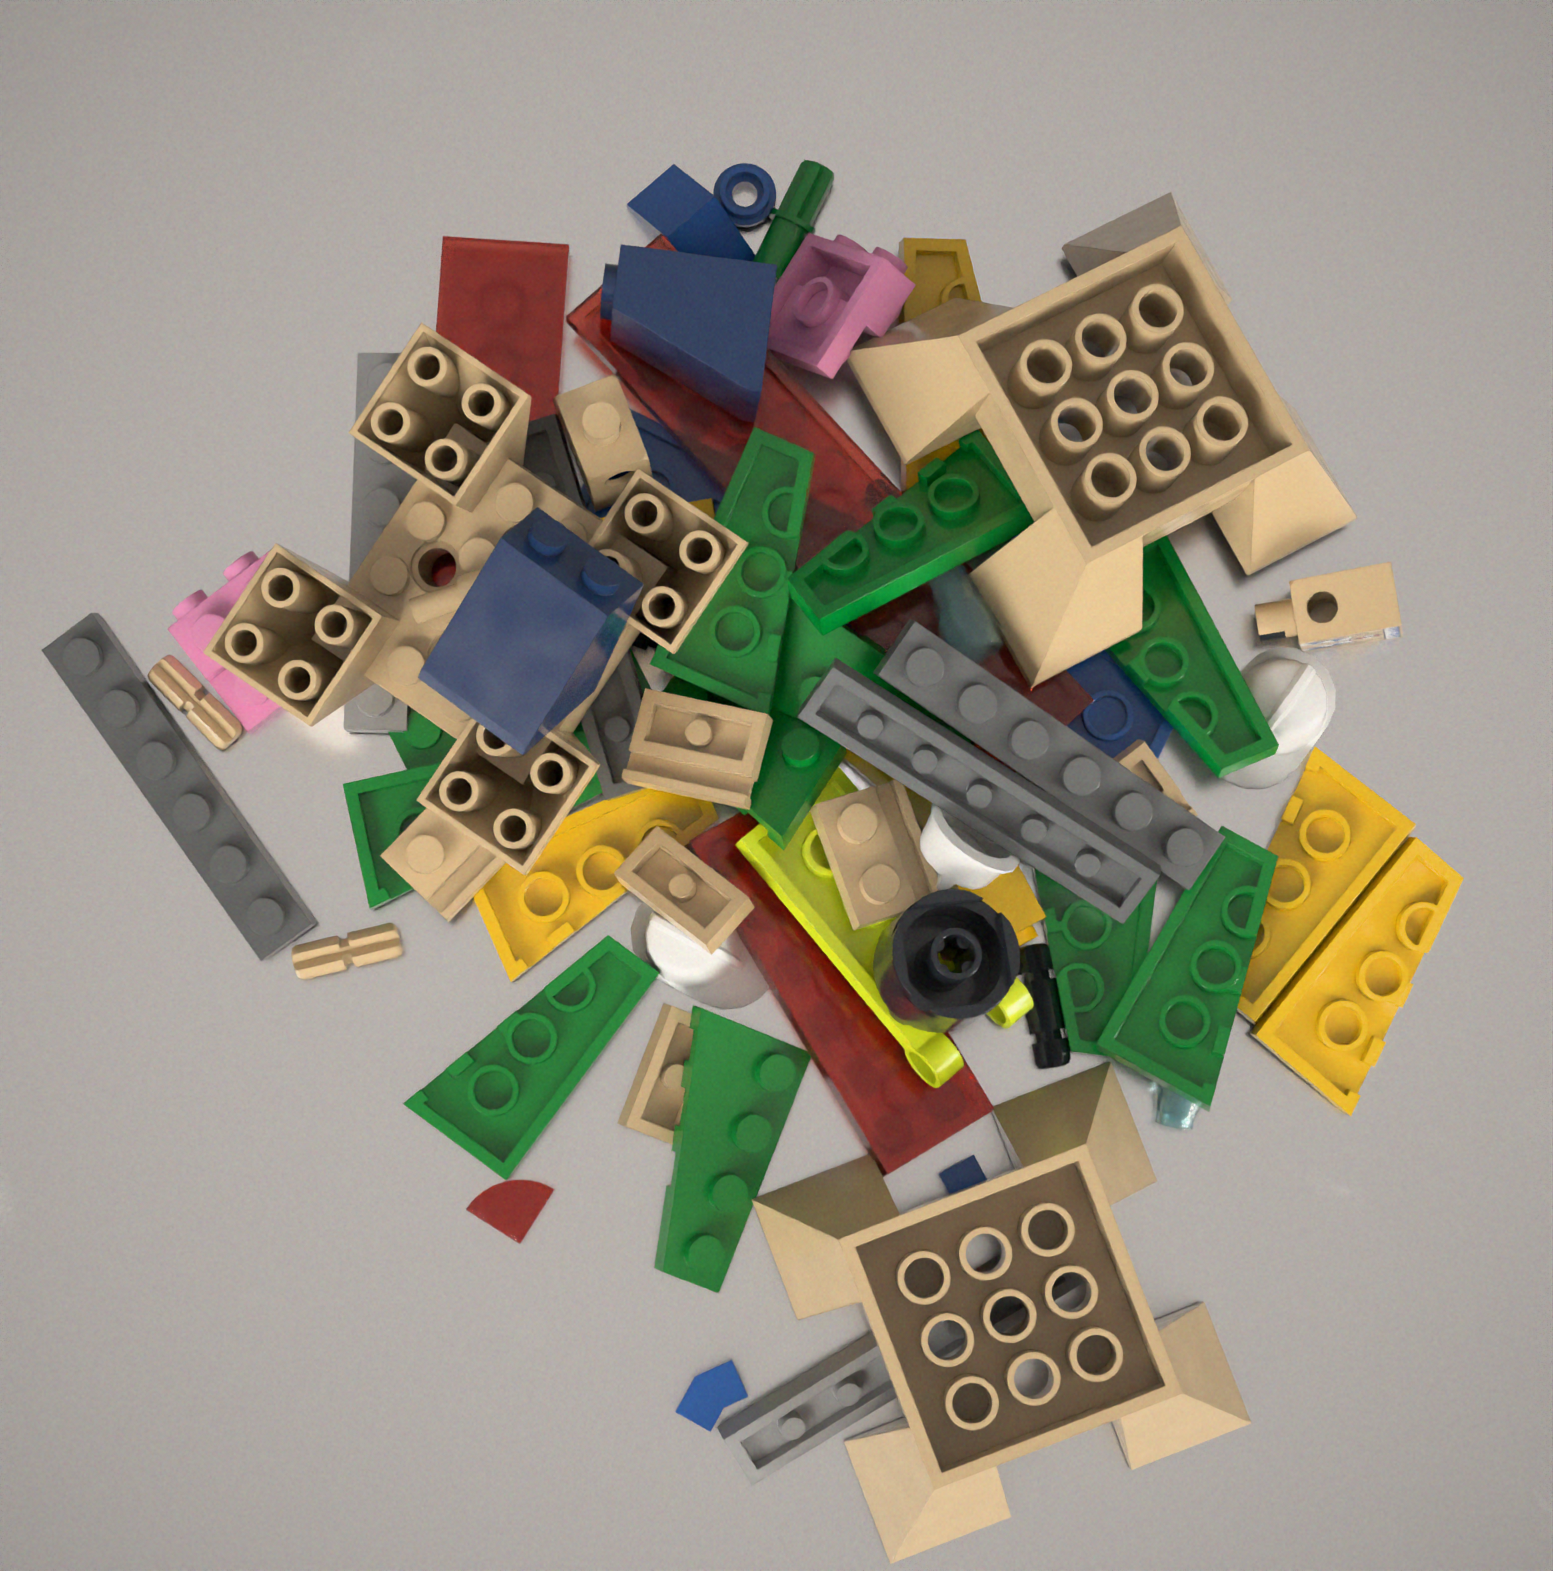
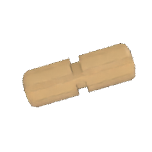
[147,654,243,750]
[291,923,402,979]

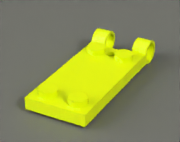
[735,766,1034,1088]

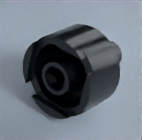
[873,889,1020,1033]

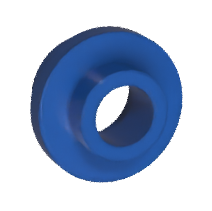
[713,163,776,227]

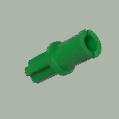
[752,160,834,284]

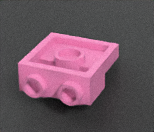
[766,233,915,379]
[167,551,283,734]

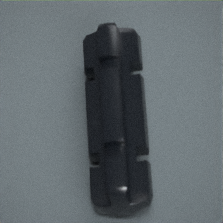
[1018,943,1071,1069]

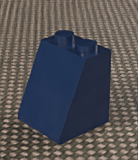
[600,244,777,422]
[418,507,644,755]

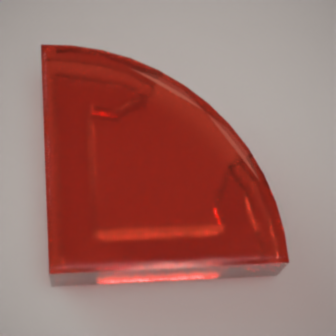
[466,1179,555,1244]

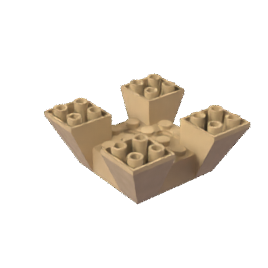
[847,192,1357,688]
[203,322,749,875]
[752,1061,1251,1564]

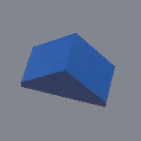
[627,164,755,261]

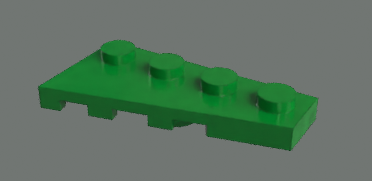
[403,935,660,1181]
[654,1006,813,1293]

